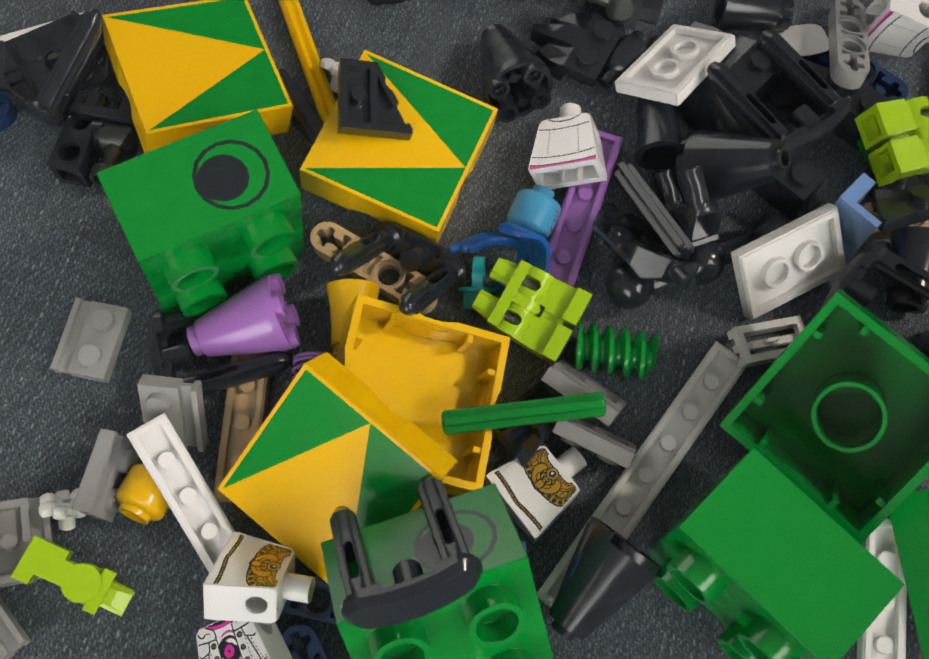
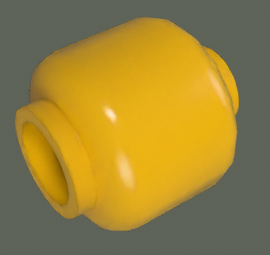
[116,464,169,525]

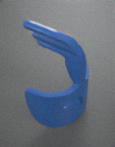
[449,222,551,291]

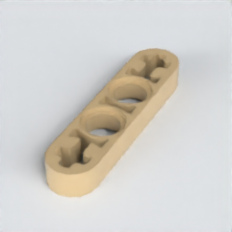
[310,221,438,315]

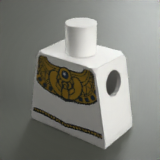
[486,445,587,544]
[203,531,315,623]

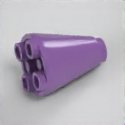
[186,273,301,357]

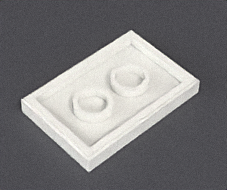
[615,24,736,106]
[731,203,846,321]

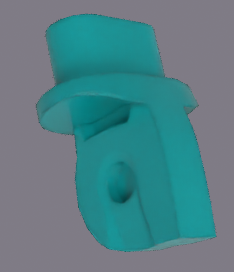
[458,255,498,310]

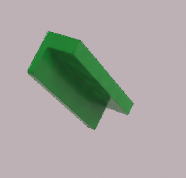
[889,489,929,659]

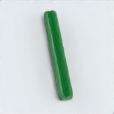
[441,392,606,435]

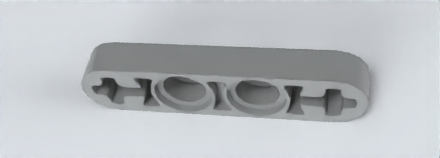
[828,0,870,90]

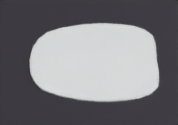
[776,24,829,56]

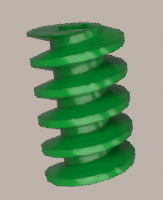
[573,321,658,381]

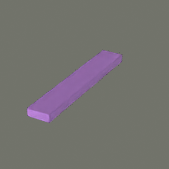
[538,130,623,318]

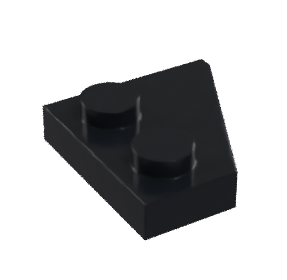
[338,58,413,141]
[868,173,929,233]
[492,381,564,467]

